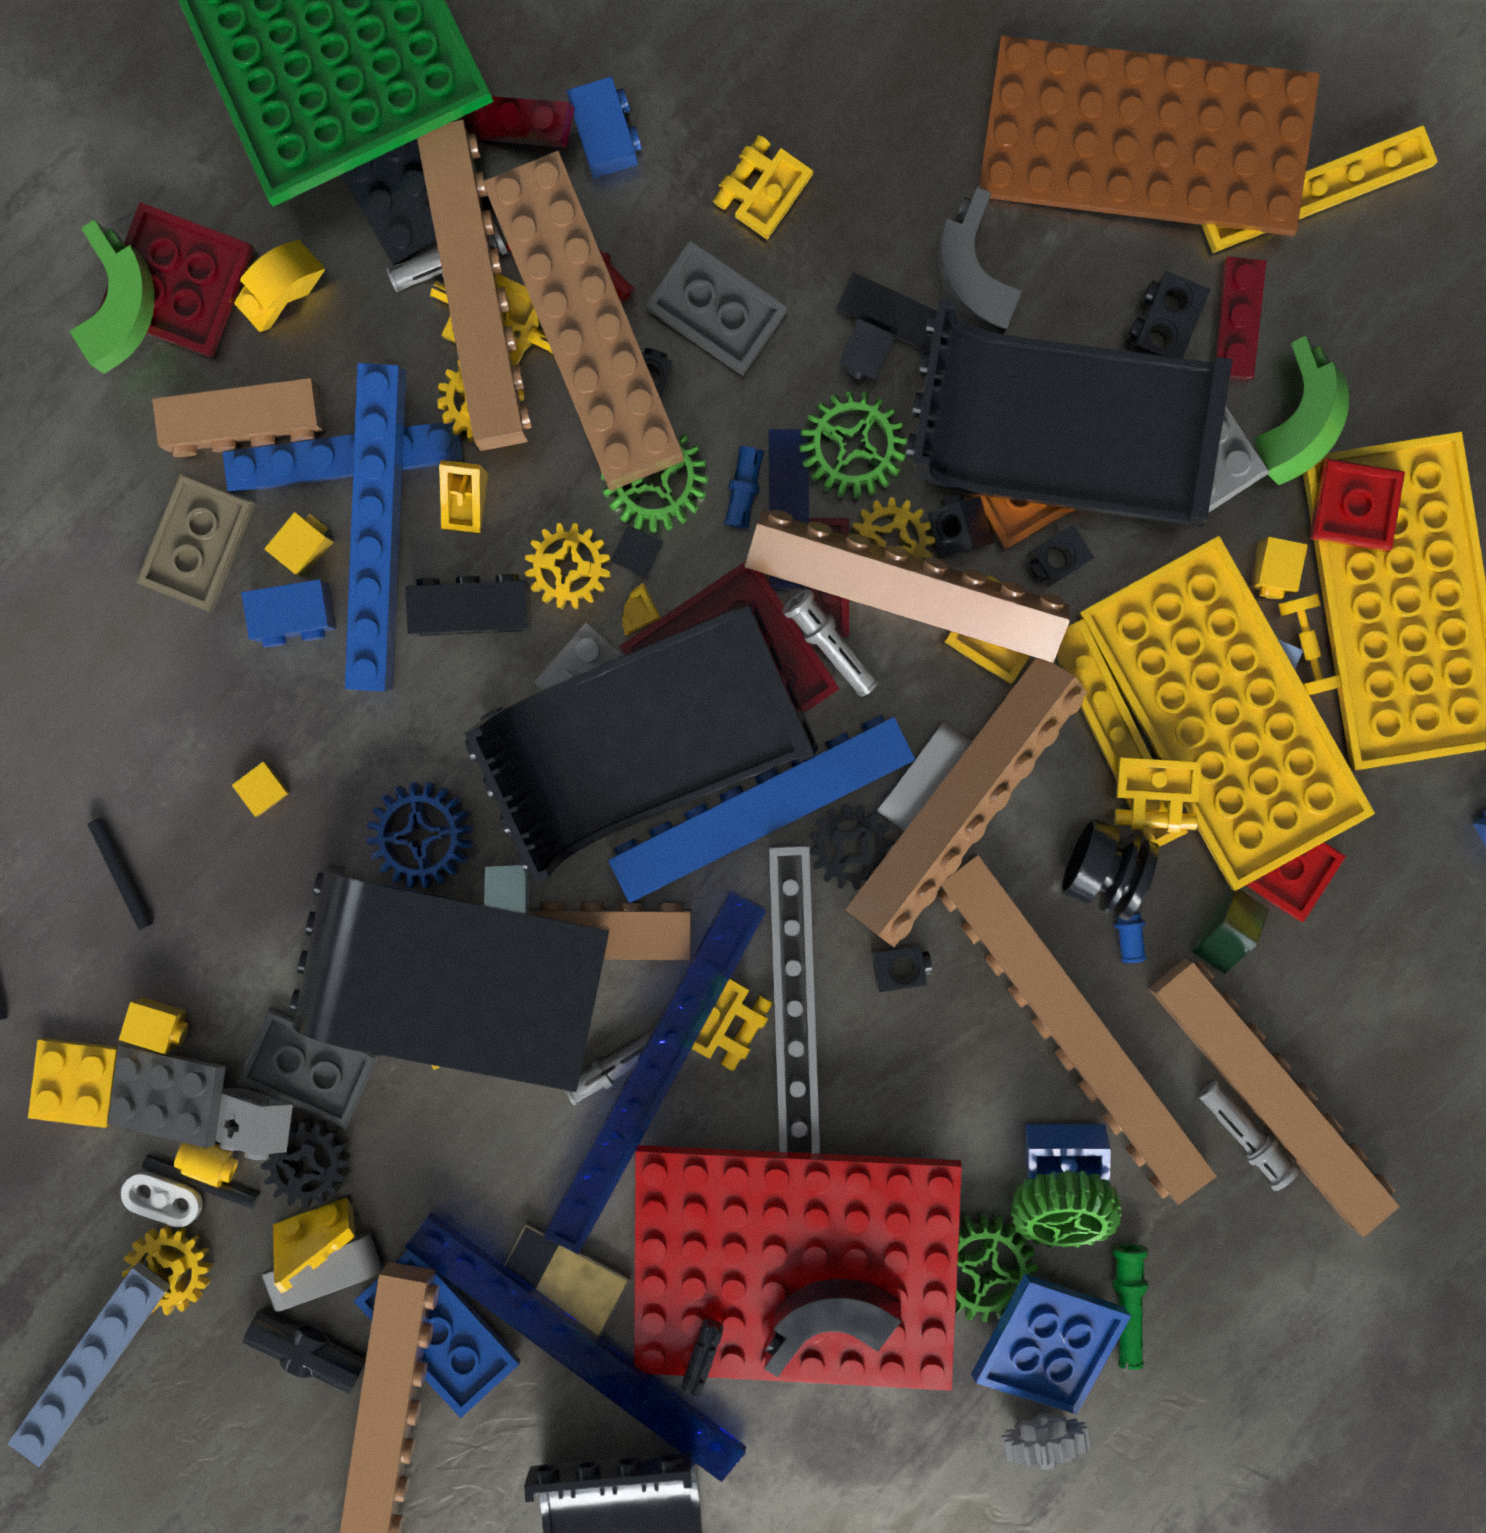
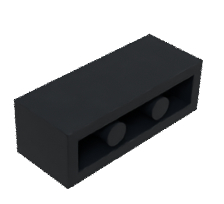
[405,574,532,637]

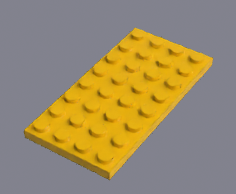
[1303,432,1486,770]
[1078,536,1375,891]

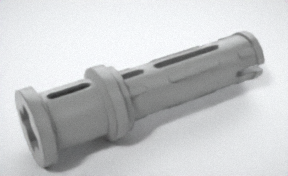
[386,219,508,292]
[782,589,878,697]
[1198,1080,1301,1191]

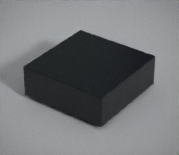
[611,525,664,579]

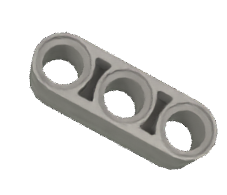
[876,719,973,832]
[261,1232,383,1311]

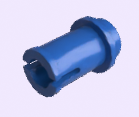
[1114,912,1147,963]

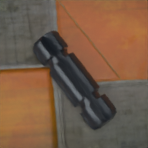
[681,1319,724,1396]

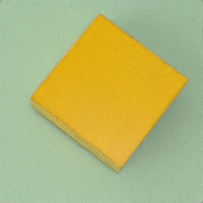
[232,762,290,817]

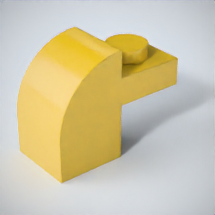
[234,239,325,332]

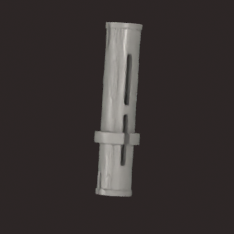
[564,1022,676,1106]

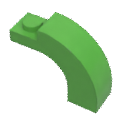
[69,219,155,374]
[1254,336,1349,485]

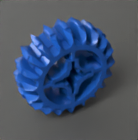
[366,782,475,889]

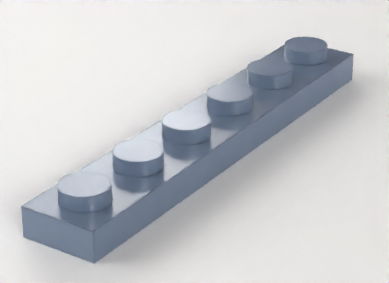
[7,1262,171,1467]

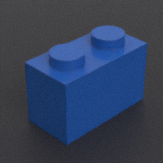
[566,76,642,179]
[241,579,336,648]
[1025,1124,1111,1181]

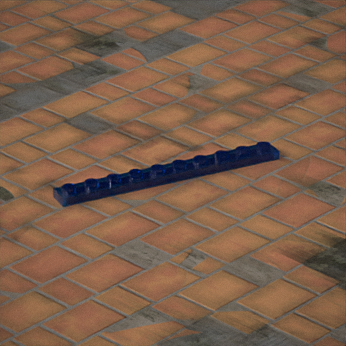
[543,890,766,1254]
[405,1212,746,1482]

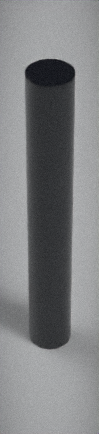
[87,818,154,931]
[142,1154,259,1209]

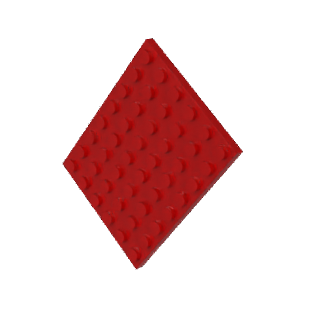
[634,1145,962,1391]

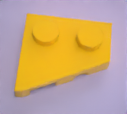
[273,1197,355,1293]

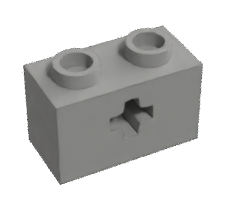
[215,1088,293,1160]

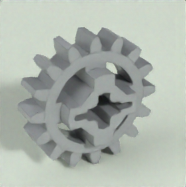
[1001,1413,1091,1470]

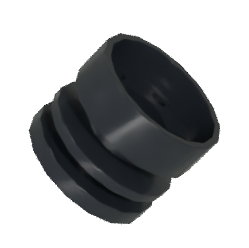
[1061,818,1159,921]

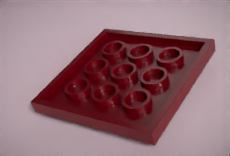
[620,561,840,713]

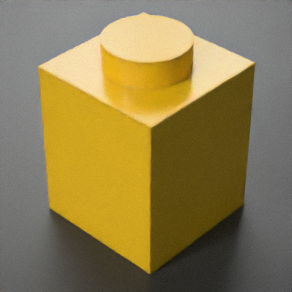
[265,512,334,578]
[1249,537,1308,600]
[119,997,189,1054]

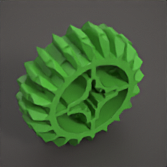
[799,391,907,499]
[601,427,708,532]
[1011,1170,1121,1249]
[955,1212,1038,1323]

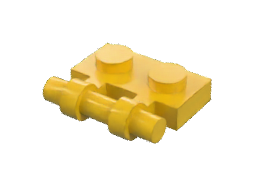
[713,135,813,240]
[1114,757,1202,833]
[676,969,773,1071]

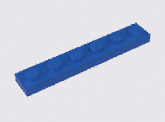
[222,422,465,493]

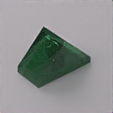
[1191,889,1269,974]

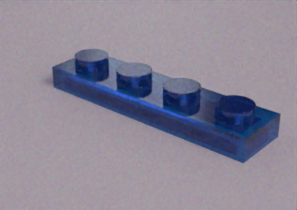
[769,429,809,590]

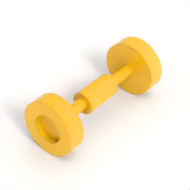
[1278,594,1342,695]

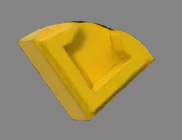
[622,583,661,637]

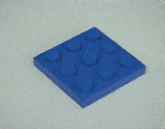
[971,1274,1131,1415]

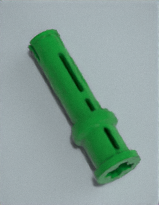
[1112,1243,1149,1370]

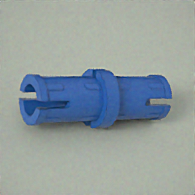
[724,446,764,530]

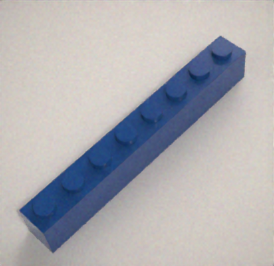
[345,363,407,692]
[608,714,915,903]

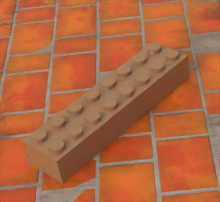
[483,151,684,491]

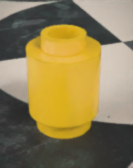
[174,1142,238,1188]

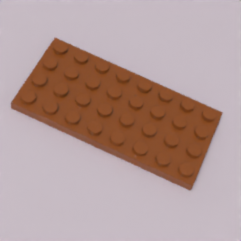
[979,36,1320,236]

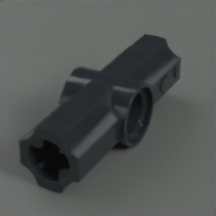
[242,1309,366,1394]

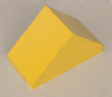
[439,460,488,533]

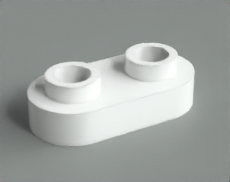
[121,1171,202,1227]

